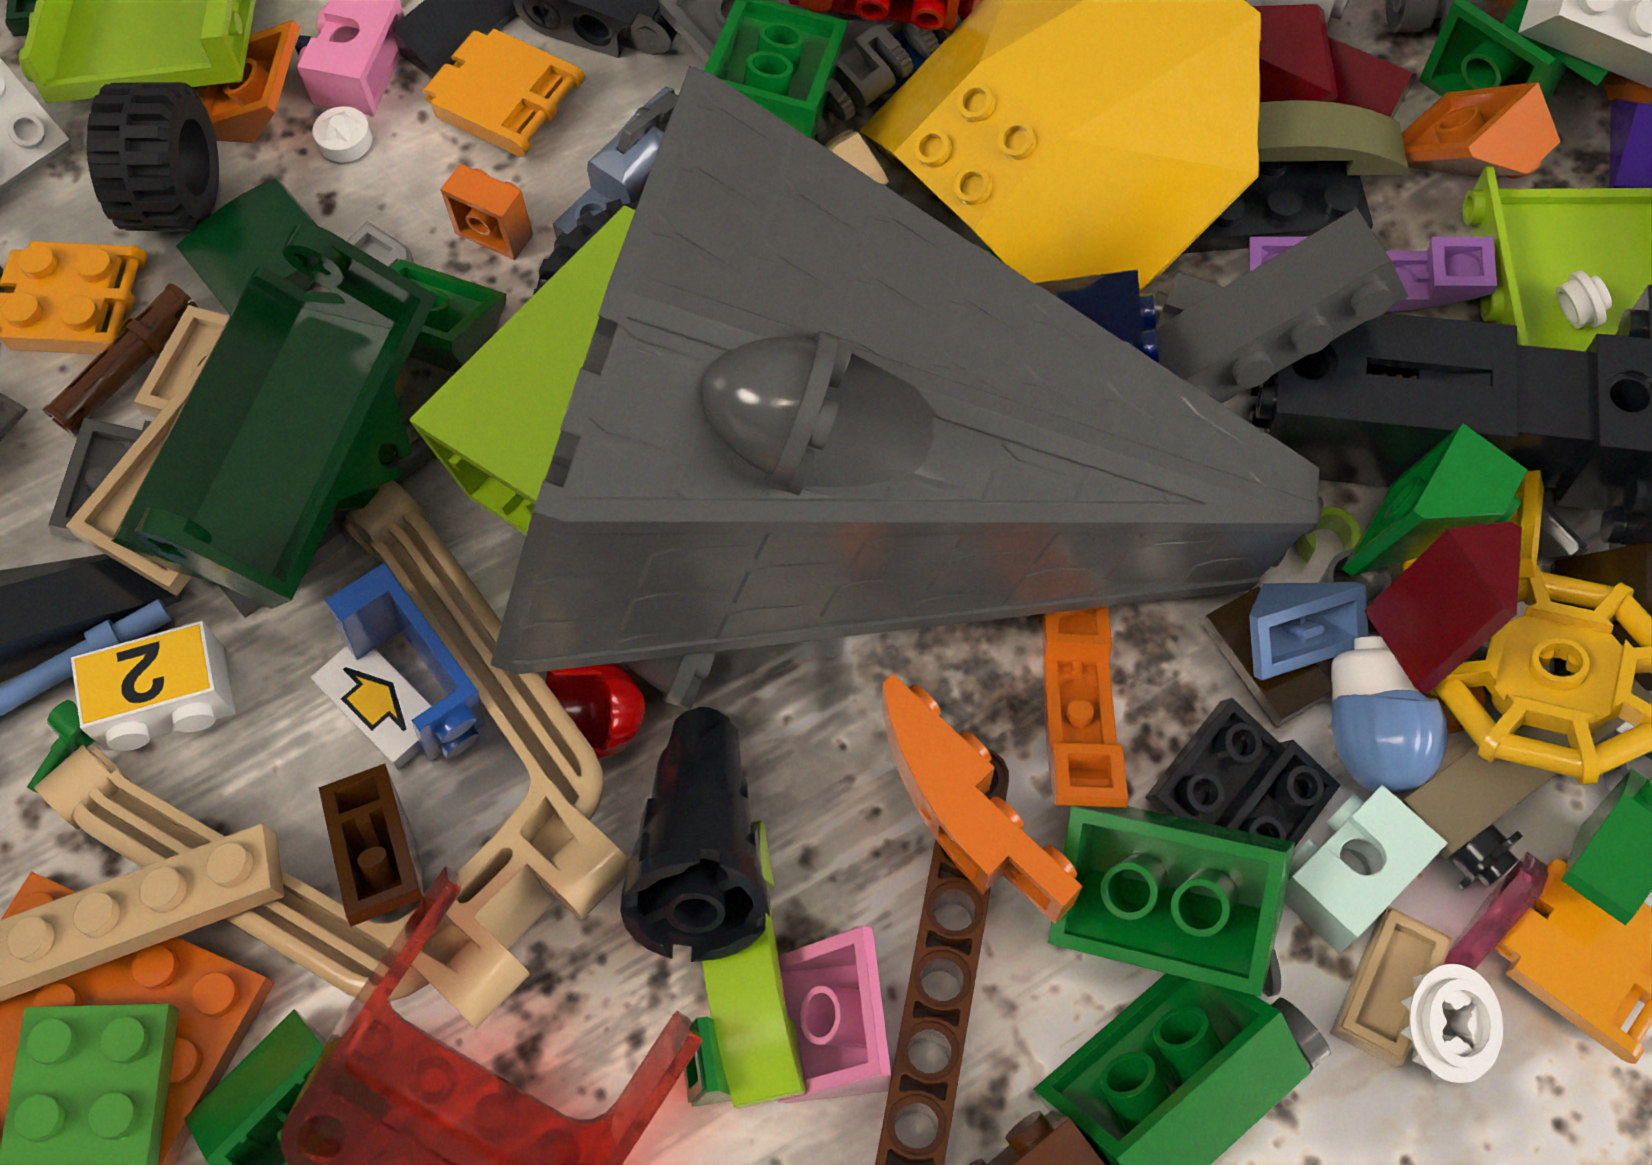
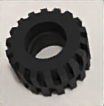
[86,82,219,231]

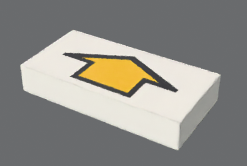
[310,646,432,770]

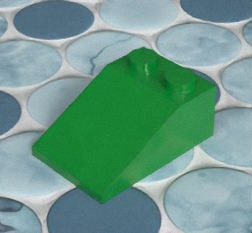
[703,0,848,140]

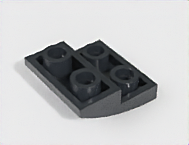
[1145,698,1341,848]

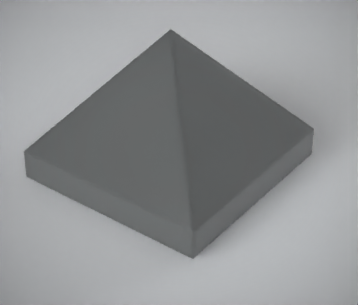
[1537,504,1588,558]

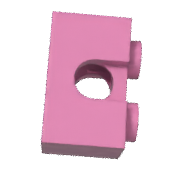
[297,0,404,116]

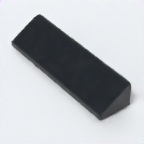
[392,0,518,78]

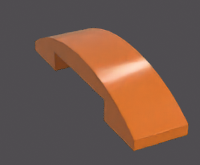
[1042,607,1128,808]

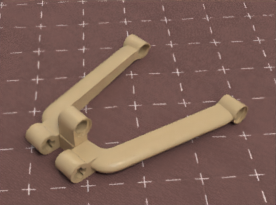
[34,481,629,1029]

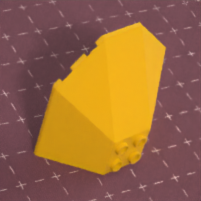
[859,0,1261,329]

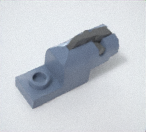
[552,86,678,238]

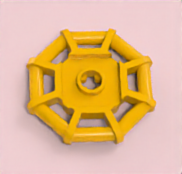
[1429,565,1652,785]

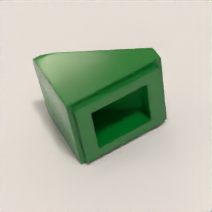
[679,1017,731,1107]

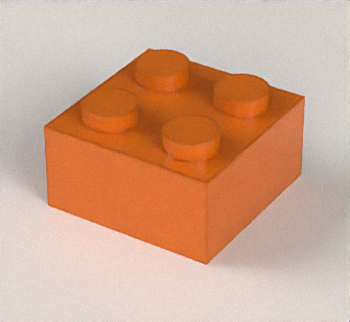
[440,163,534,260]

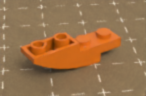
[882,673,1082,924]

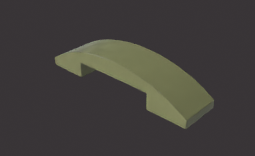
[1258,100,1408,175]

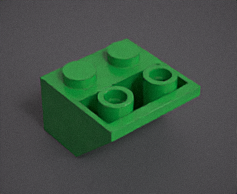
[184,1009,392,1165]

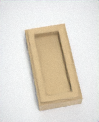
[1330,906,1453,1068]

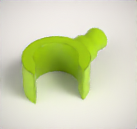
[1296,506,1361,563]

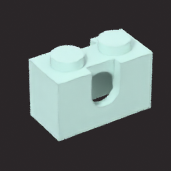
[1284,785,1448,954]

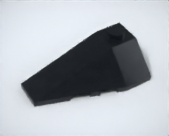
[0,554,182,683]

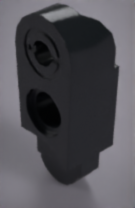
[513,0,678,58]

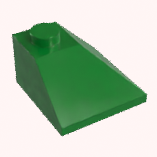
[1419,0,1567,104]
[1342,423,1528,577]

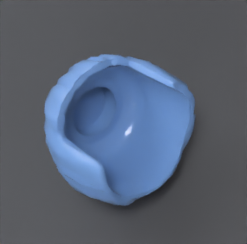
[1331,690,1448,794]

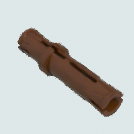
[42,283,199,436]

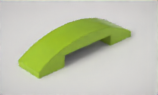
[702,820,806,1109]

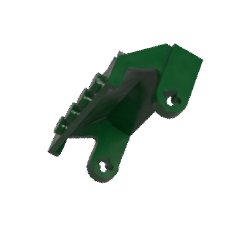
[111,223,437,609]

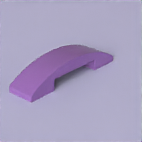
[1249,237,1497,312]

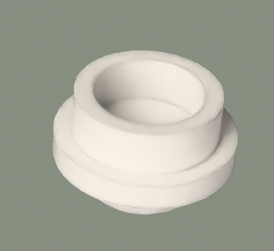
[1556,270,1612,329]

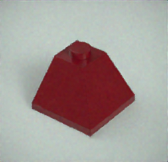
[1252,4,1338,103]

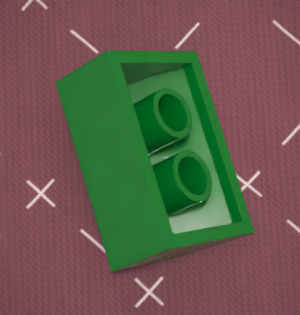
[1048,806,1295,997]
[1033,973,1311,1165]

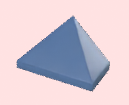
[1249,582,1368,680]

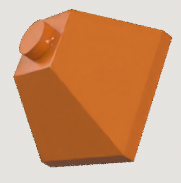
[1402,82,1561,179]

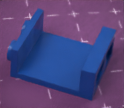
[325,563,485,762]

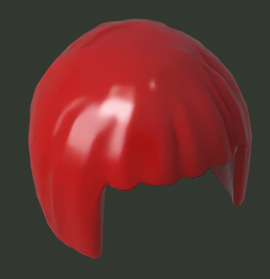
[545,663,645,761]

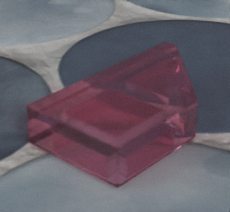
[1443,851,1549,970]

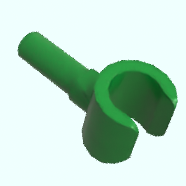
[27,700,95,793]

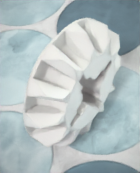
[1400,964,1503,1083]

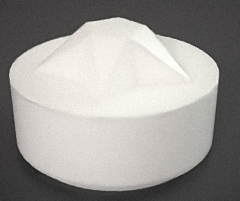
[312,106,373,163]

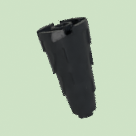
[620,707,770,962]

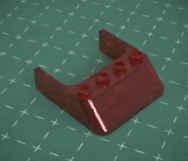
[281,866,702,1165]

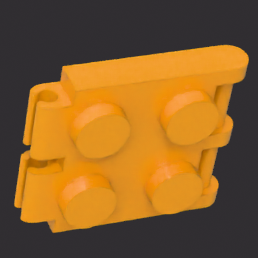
[422,28,586,157]
[0,241,148,355]
[1492,858,1652,1064]

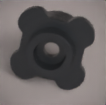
[1452,824,1523,890]

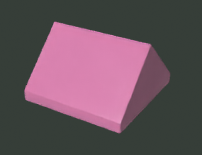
[778,926,891,1103]

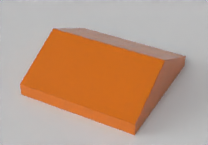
[198,20,300,143]

